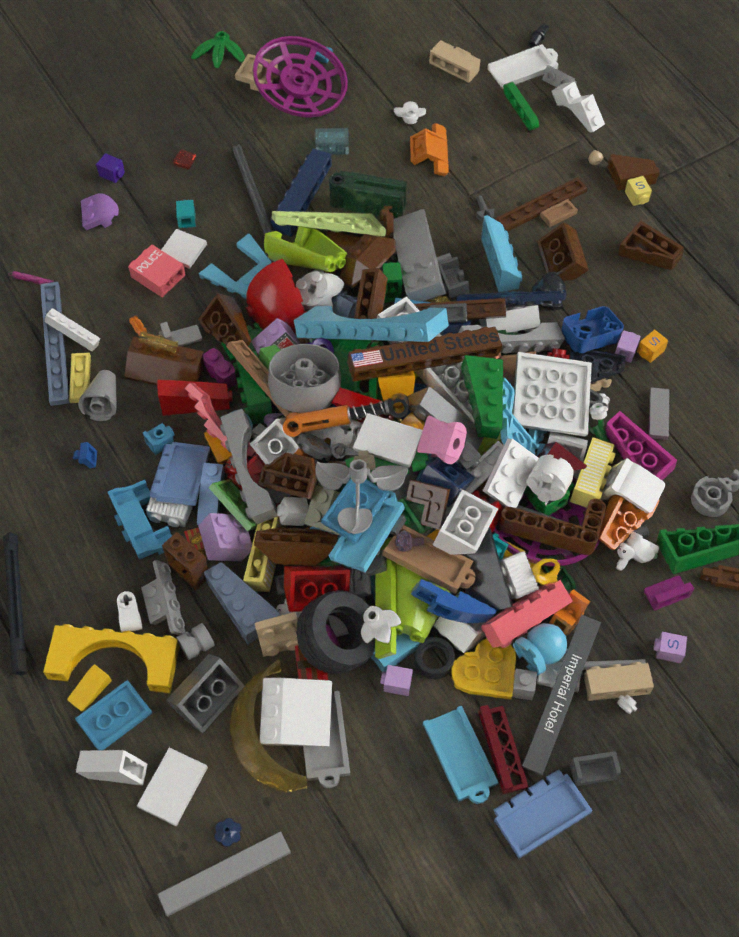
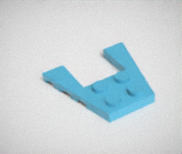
[199,233,272,299]
[501,377,547,455]

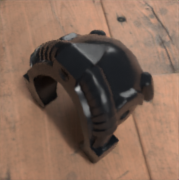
[532,271,566,311]

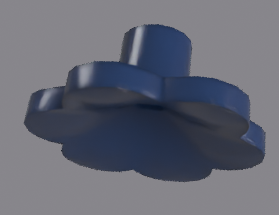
[215,818,241,847]

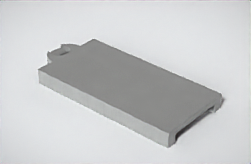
[303,691,350,788]

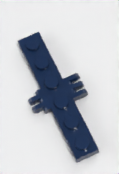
[457,290,566,305]

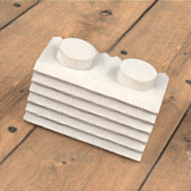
[146,497,192,527]
[500,551,539,600]

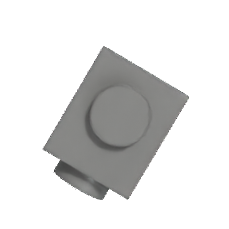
[159,322,202,347]

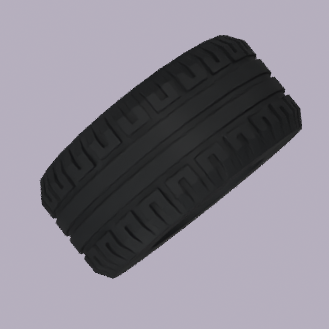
[296,590,375,674]

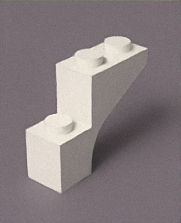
[552,81,605,132]

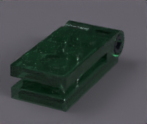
[329,170,407,219]

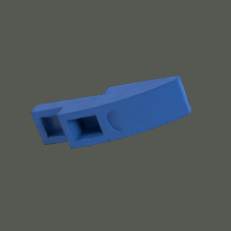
[411,579,496,623]

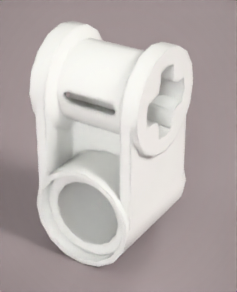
[117,591,142,633]

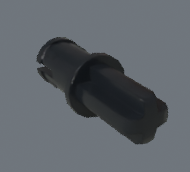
[528,23,549,48]

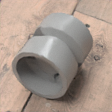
[176,623,215,660]

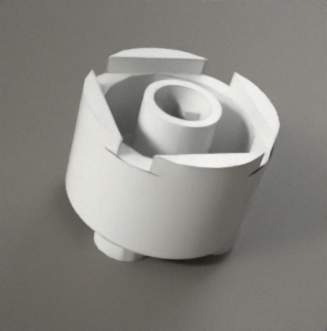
[526,455,574,502]

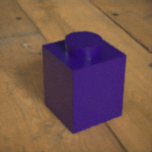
[96,153,125,183]

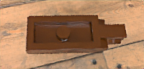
[700,565,739,590]

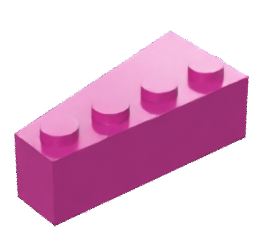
[605,411,677,481]

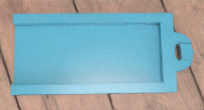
[329,491,405,572]
[423,706,498,804]

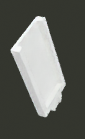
[488,44,558,89]

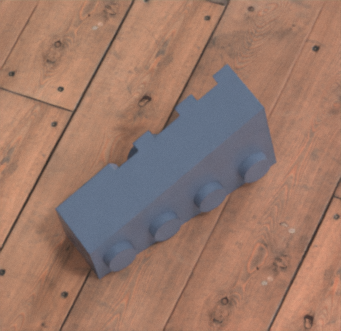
[204,562,281,645]

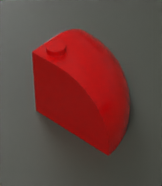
[246,258,306,333]

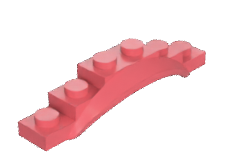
[185,383,256,457]

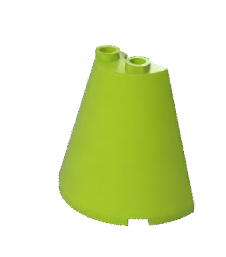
[264,226,347,272]
[396,563,452,643]

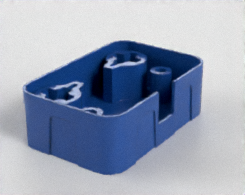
[561,306,624,353]

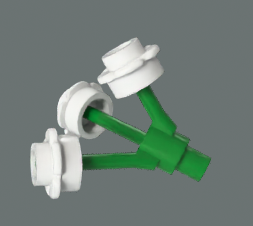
[588,394,610,442]

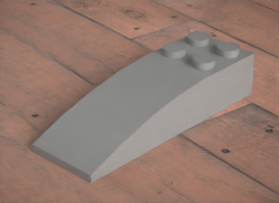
[393,209,446,301]

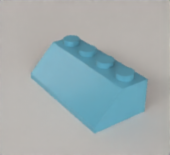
[481,216,522,292]

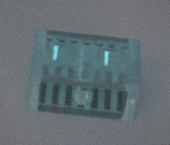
[315,128,349,155]

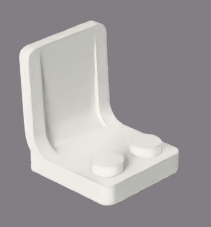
[599,458,665,513]

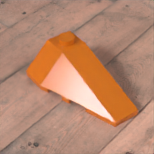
[598,495,660,550]

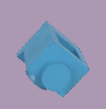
[143,423,175,455]

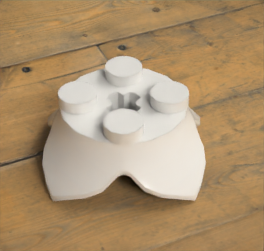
[296,270,345,311]

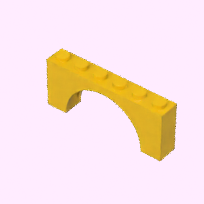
[43,624,180,693]

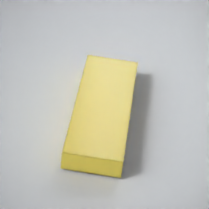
[69,353,91,403]

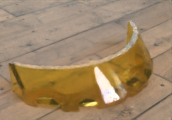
[230,659,308,793]

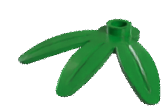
[191,31,245,68]

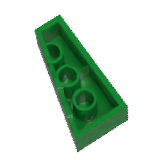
[233,351,272,425]
[461,355,503,439]
[656,524,739,574]

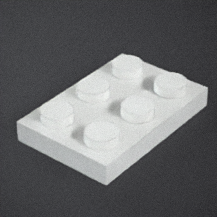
[483,439,539,508]

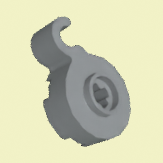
[691,469,739,517]

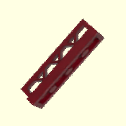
[478,705,528,795]

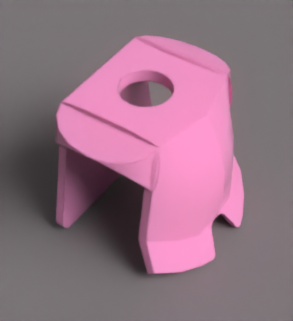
[417,416,467,464]

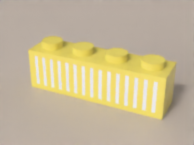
[570,437,616,508]
[243,516,286,592]

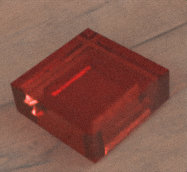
[174,149,196,169]

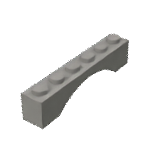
[458,322,565,354]
[220,409,278,524]

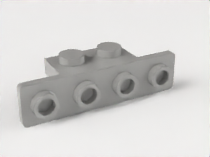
[141,560,185,635]

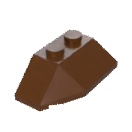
[340,234,396,287]
[258,452,317,500]
[254,527,338,566]

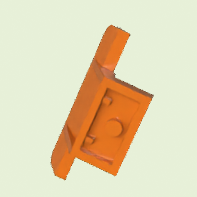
[410,123,449,176]

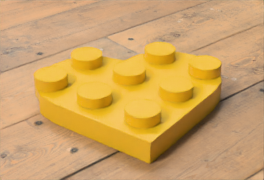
[451,639,516,700]

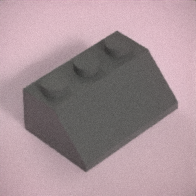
[166,654,245,733]

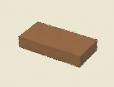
[540,199,578,228]

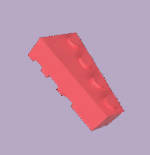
[480,580,573,648]

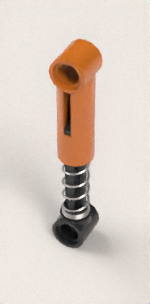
[283,393,409,437]

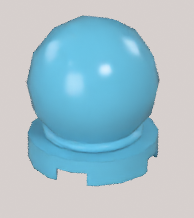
[513,623,567,676]

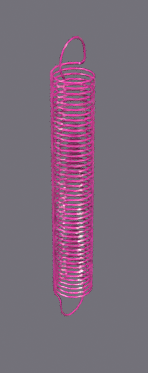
[10,271,54,284]

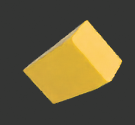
[67,664,111,713]

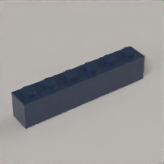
[271,148,332,237]

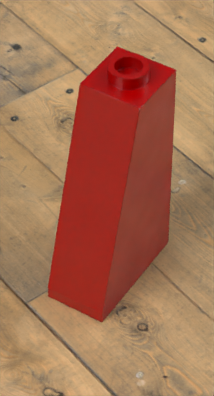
[157,380,233,416]

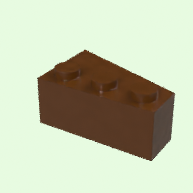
[618,221,684,270]

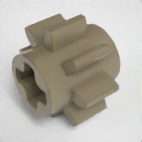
[354,450,376,473]

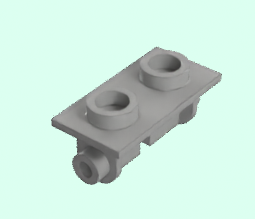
[542,65,577,87]

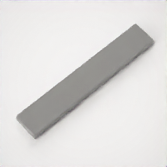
[158,832,291,917]

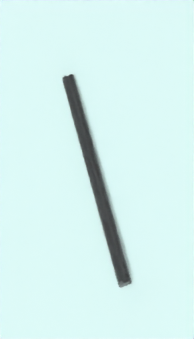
[233,144,273,234]

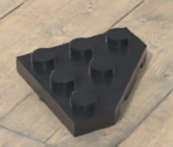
[569,348,626,383]

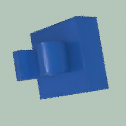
[73,442,97,469]

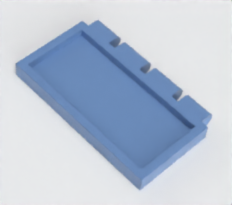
[149,442,210,506]
[493,770,592,858]

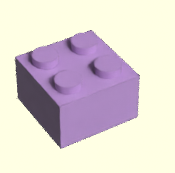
[198,513,252,561]

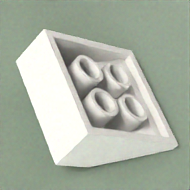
[260,678,332,746]

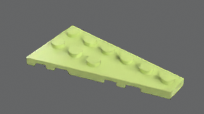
[272,211,386,236]

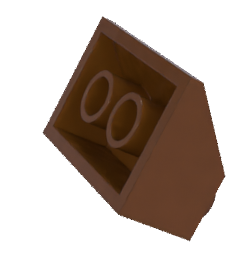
[537,222,589,281]

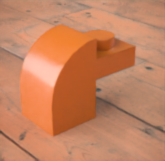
[549,590,590,637]

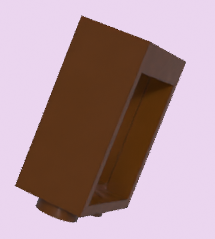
[162,532,208,590]

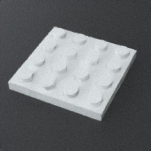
[512,352,592,436]

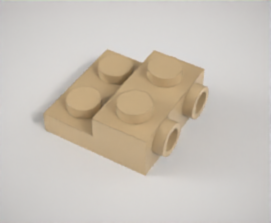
[235,54,278,92]
[255,612,298,657]

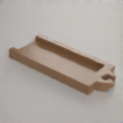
[382,525,475,594]

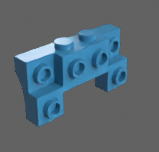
[108,480,172,560]

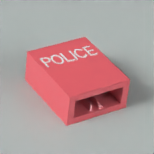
[128,245,185,298]

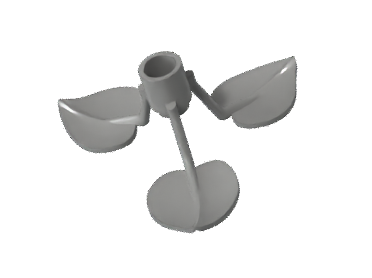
[316,459,408,534]

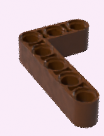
[499,499,606,555]

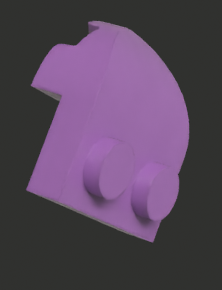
[81,193,119,230]

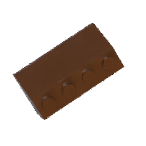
[124,337,205,385]

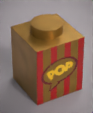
[184,527,207,558]

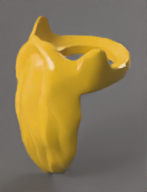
[528,559,560,585]

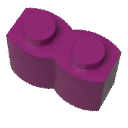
[203,348,237,389]

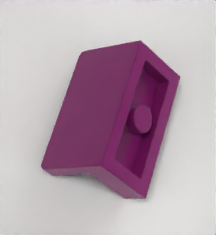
[644,576,694,611]

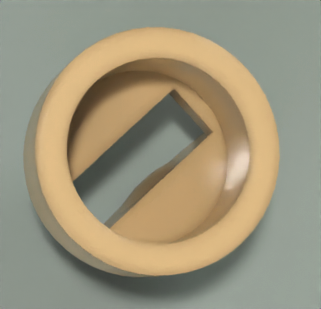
[589,150,603,165]

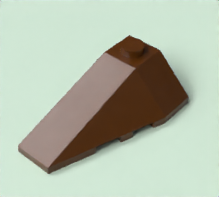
[198,293,252,346]

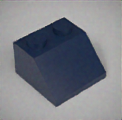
[418,458,475,507]

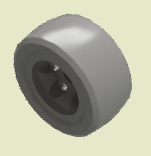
[268,344,341,413]

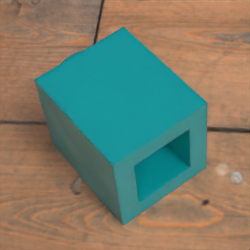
[176,200,196,228]

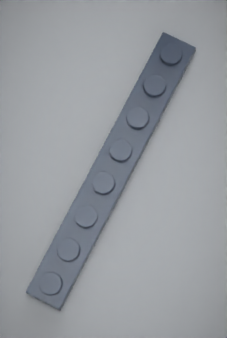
[40,282,69,406]

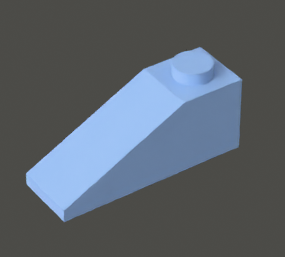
[197,463,225,525]

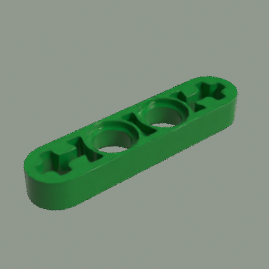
[503,82,539,131]

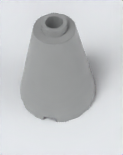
[78,370,116,421]

